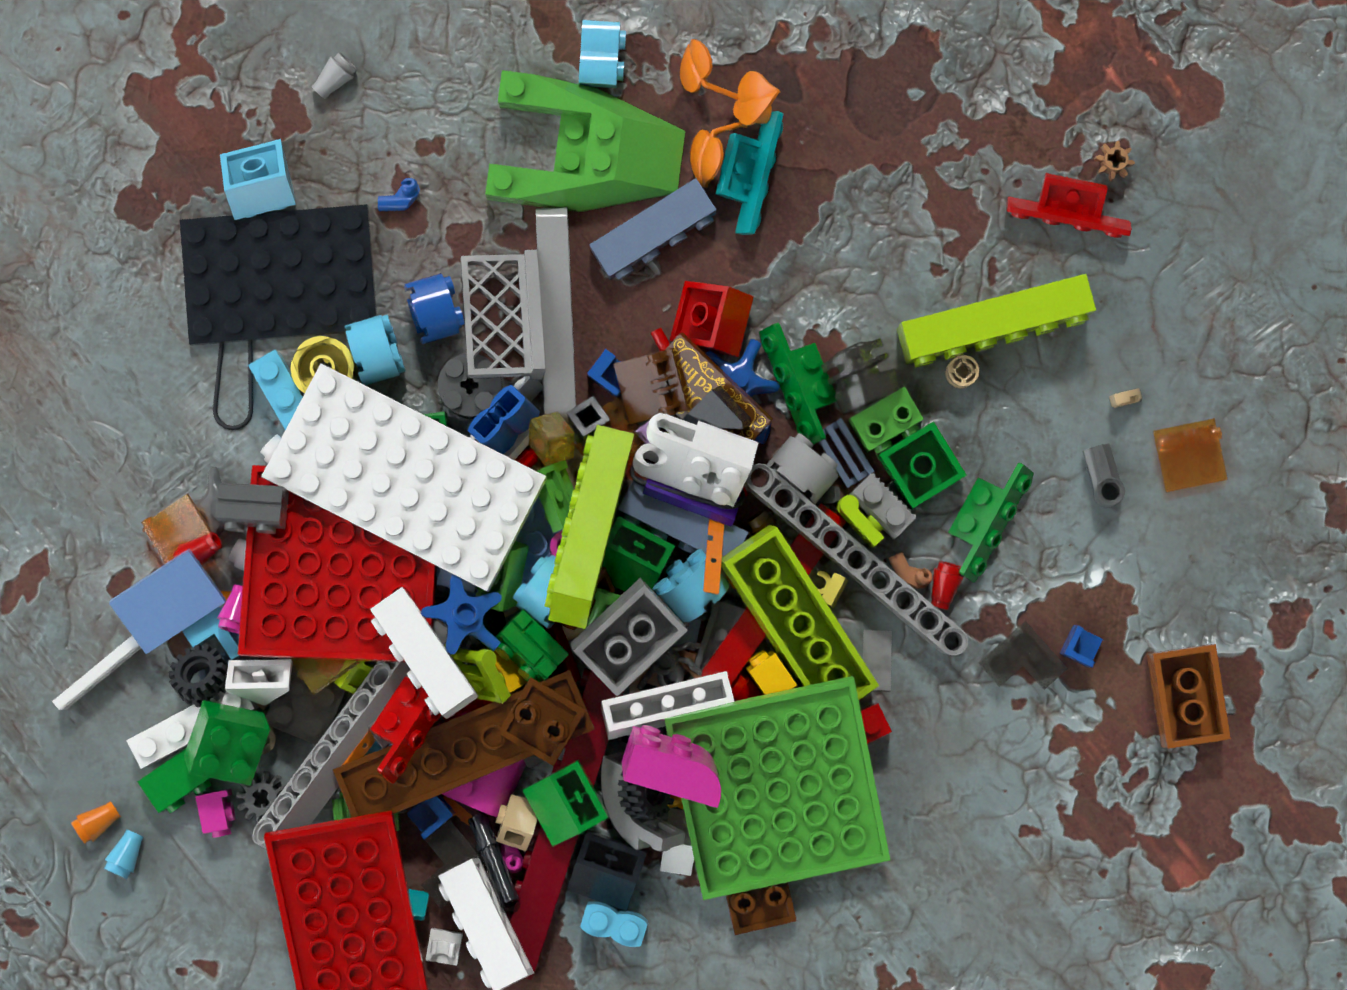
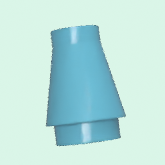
[104,829,144,879]

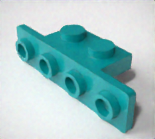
[715,111,784,235]

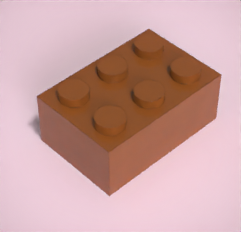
[1147,644,1231,749]

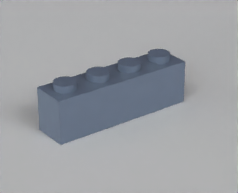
[589,178,716,281]
[618,476,749,570]

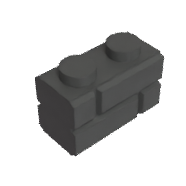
[216,483,289,534]

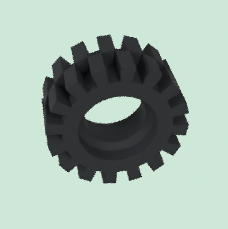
[169,645,228,707]
[618,771,674,819]

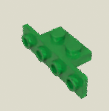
[759,323,839,445]
[948,463,1034,583]

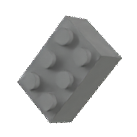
[570,578,688,696]

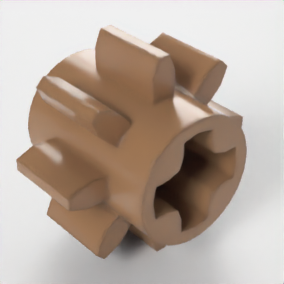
[1094,141,1135,181]

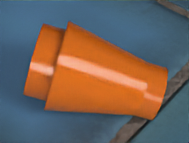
[71,801,121,844]

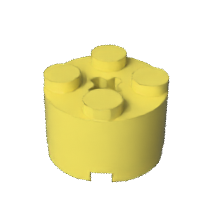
[291,336,358,394]

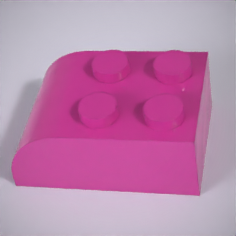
[438,722,526,817]
[621,725,721,808]

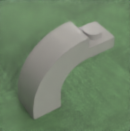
[601,751,686,851]

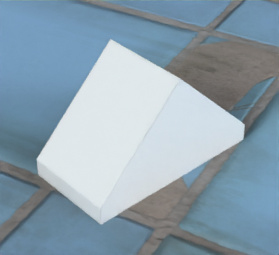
[225,659,292,706]
[660,808,694,876]

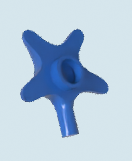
[705,339,780,397]
[421,574,502,655]

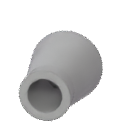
[312,52,357,99]

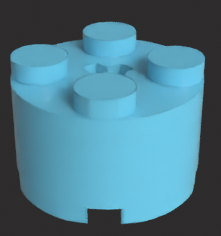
[345,314,406,386]
[653,549,729,623]
[513,555,556,629]

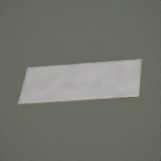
[863,630,892,691]

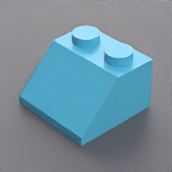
[220,139,296,220]

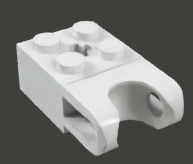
[633,413,759,507]

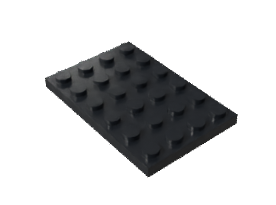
[179,204,377,346]

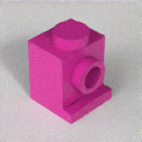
[195,788,236,838]

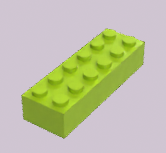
[897,274,1096,368]
[544,425,634,629]
[721,525,879,700]

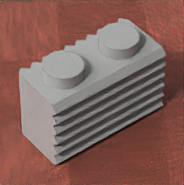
[849,474,916,539]

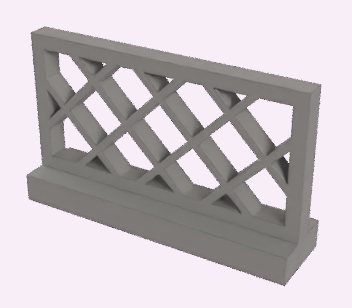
[460,250,546,380]

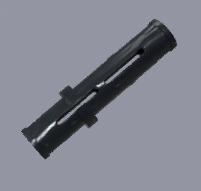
[468,813,520,908]

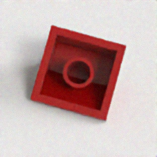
[669,281,754,357]

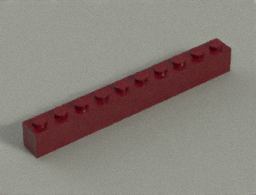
[506,668,624,981]

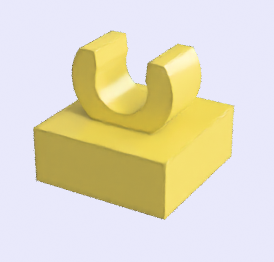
[817,571,848,608]

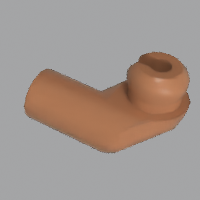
[888,552,932,589]

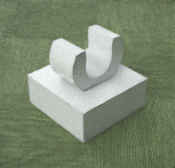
[426,928,463,966]

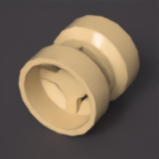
[945,355,980,389]

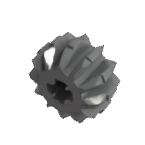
[236,771,286,824]

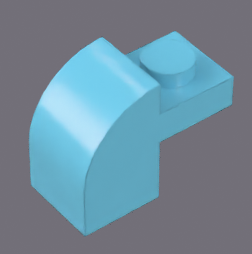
[182,606,241,660]

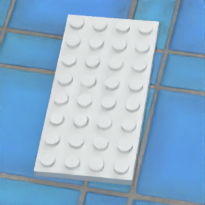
[261,363,547,592]

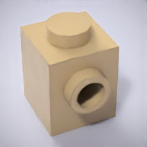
[495,794,537,851]

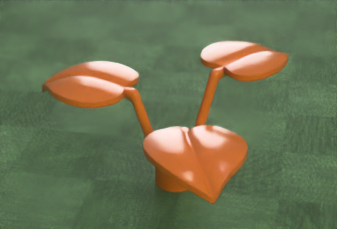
[680,39,780,188]

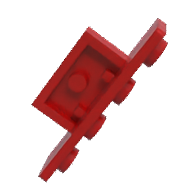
[1006,173,1132,238]
[370,676,441,784]

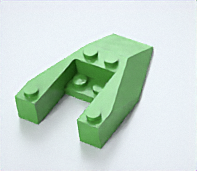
[485,70,685,212]

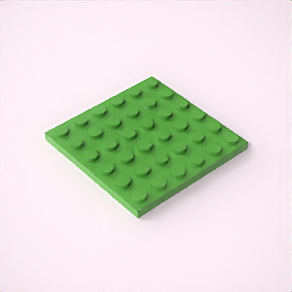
[664,676,890,900]

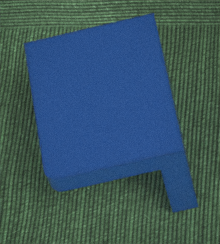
[587,349,621,399]
[1059,625,1103,668]
[407,794,456,839]

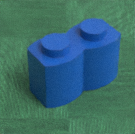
[468,385,540,454]

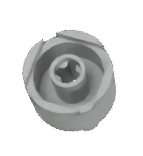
[766,433,838,505]

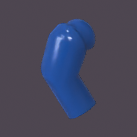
[378,178,420,212]

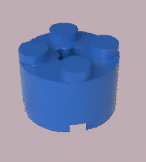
[404,273,465,344]

